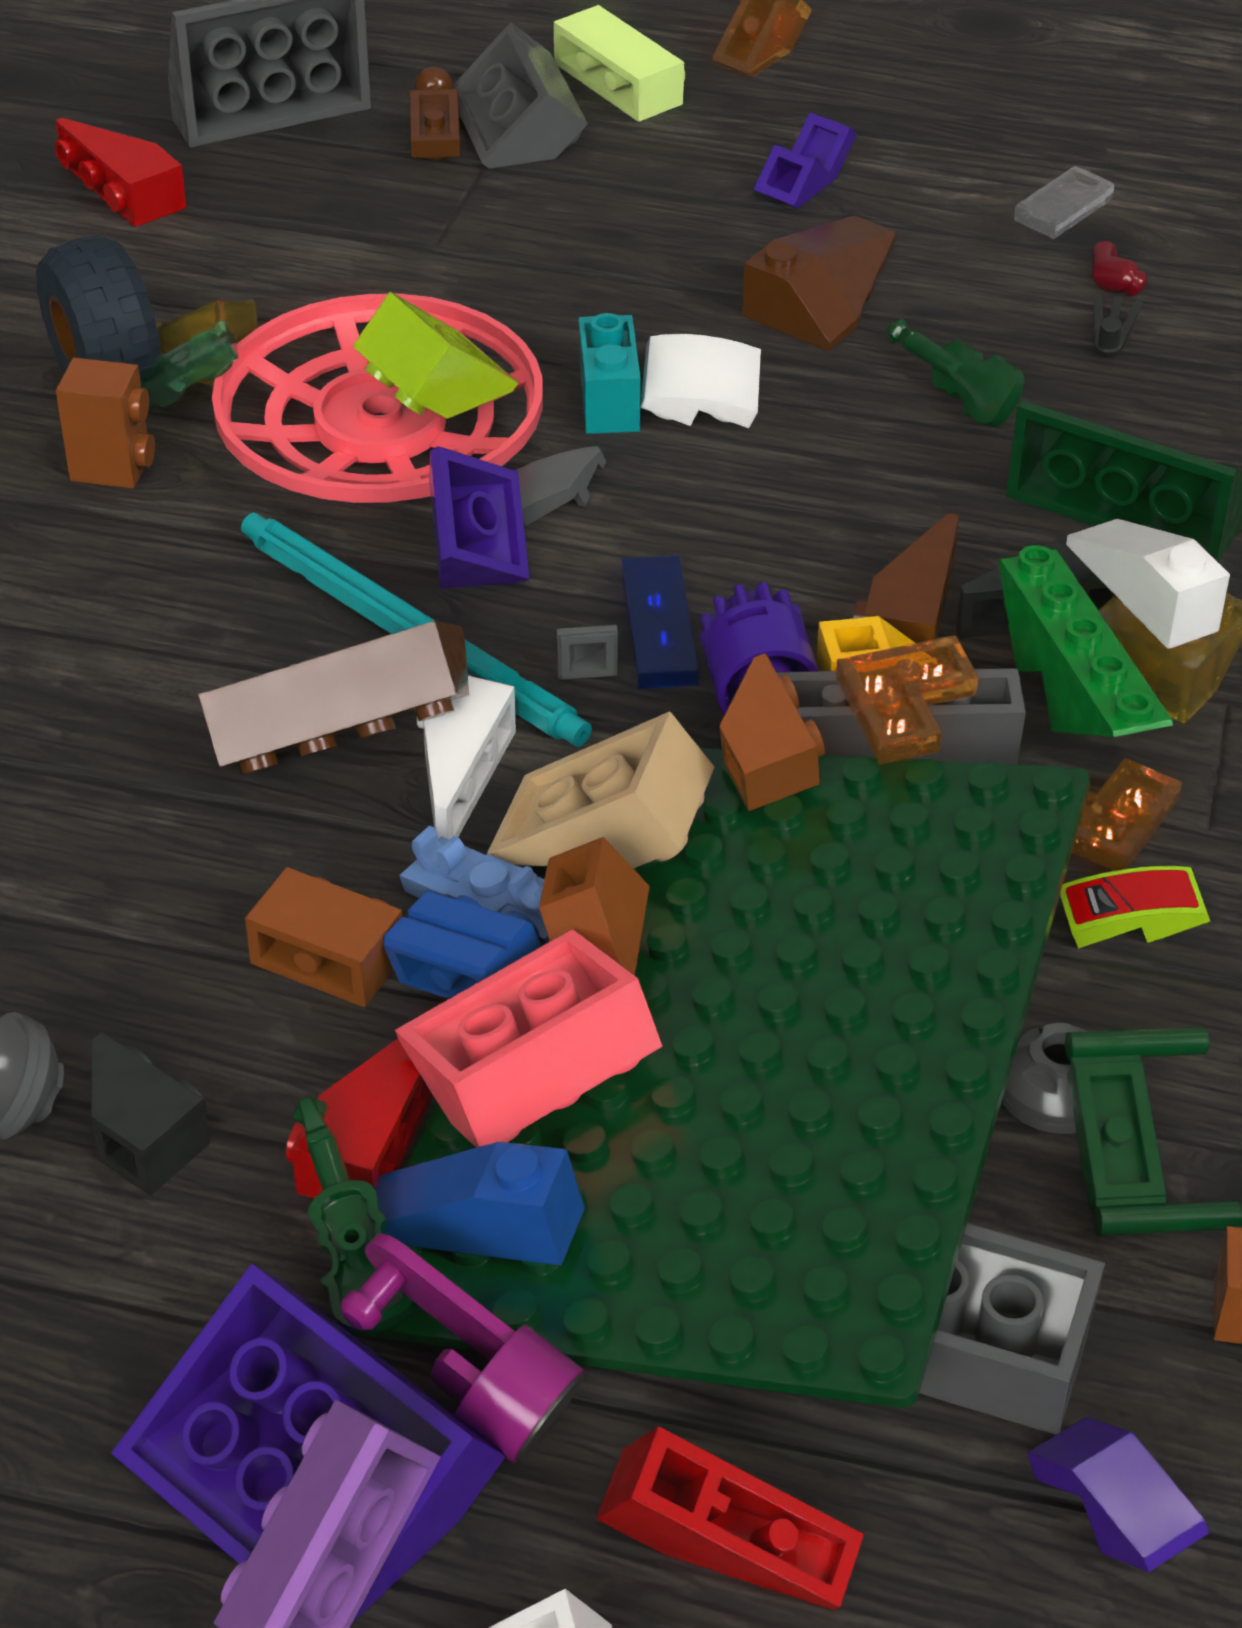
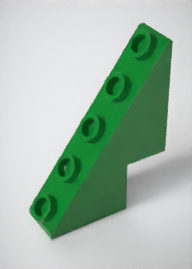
[998,545,1173,737]

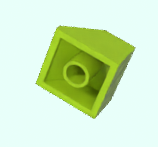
[353,292,518,419]

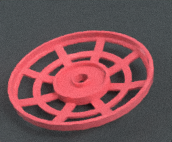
[212,294,543,503]

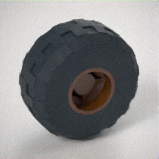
[36,235,161,389]

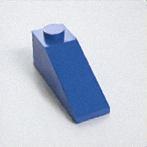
[375,1142,585,1266]

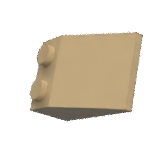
[486,711,715,868]

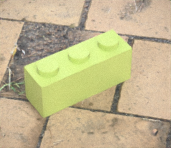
[554,5,685,122]

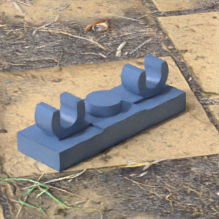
[399,825,550,946]

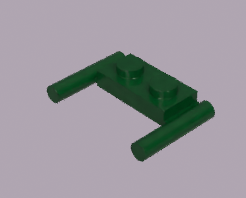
[1065,1027,1242,1236]

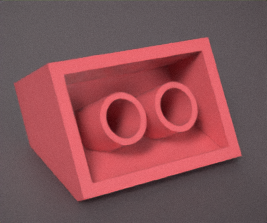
[395,929,663,1148]

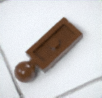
[410,66,460,161]

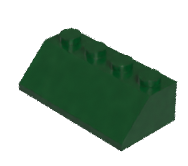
[1006,400,1242,563]

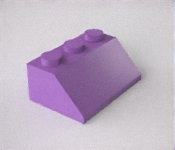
[214,1399,441,1628]

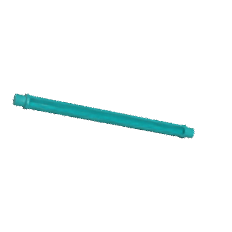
[241,512,592,747]

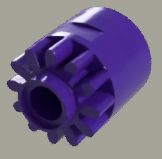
[700,582,819,716]

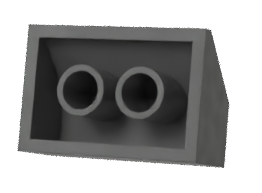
[453,22,588,169]
[919,1223,1105,1435]

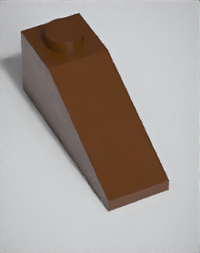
[853,513,959,657]

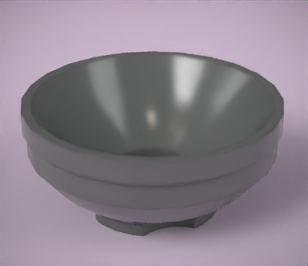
[0,1012,64,1140]
[1001,1023,1086,1134]

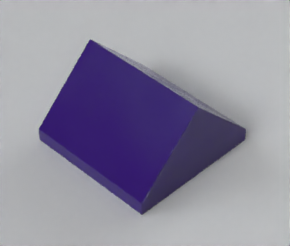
[429,446,530,589]

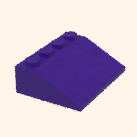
[111,1263,505,1625]

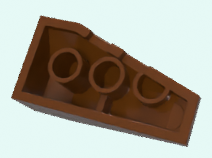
[742,215,896,351]

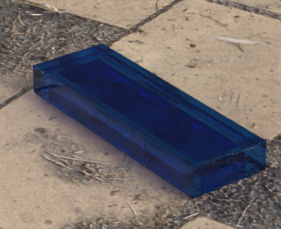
[621,555,699,689]

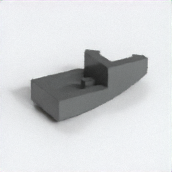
[515,446,607,526]

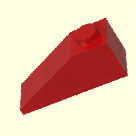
[286,1039,433,1198]
[596,1426,864,1610]

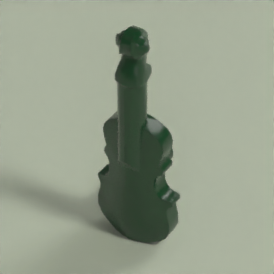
[886,318,1024,427]
[293,1095,417,1334]

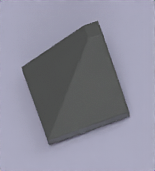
[557,625,618,680]

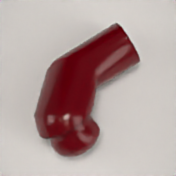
[1092,241,1147,296]

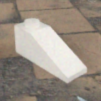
[1066,519,1230,649]
[417,676,516,839]

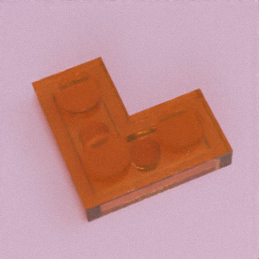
[836,635,979,765]
[1072,758,1182,871]

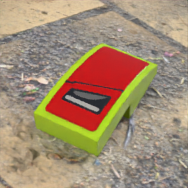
[1060,866,1211,949]

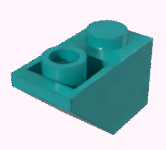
[579,313,641,434]

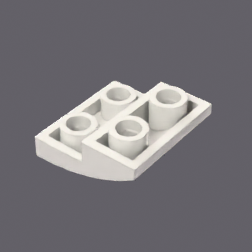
[640,334,761,428]

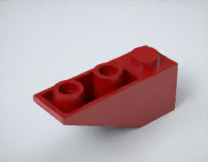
[54,118,187,227]

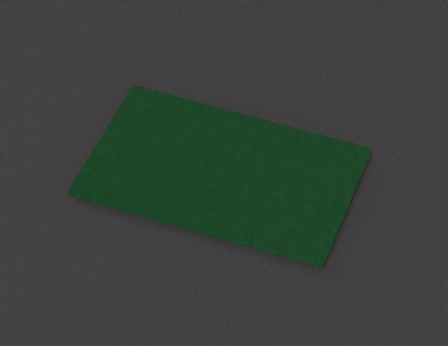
[347,748,1090,1408]

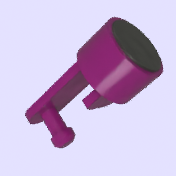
[341,1233,584,1464]

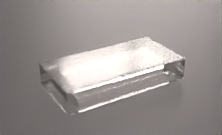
[1014,166,1114,239]

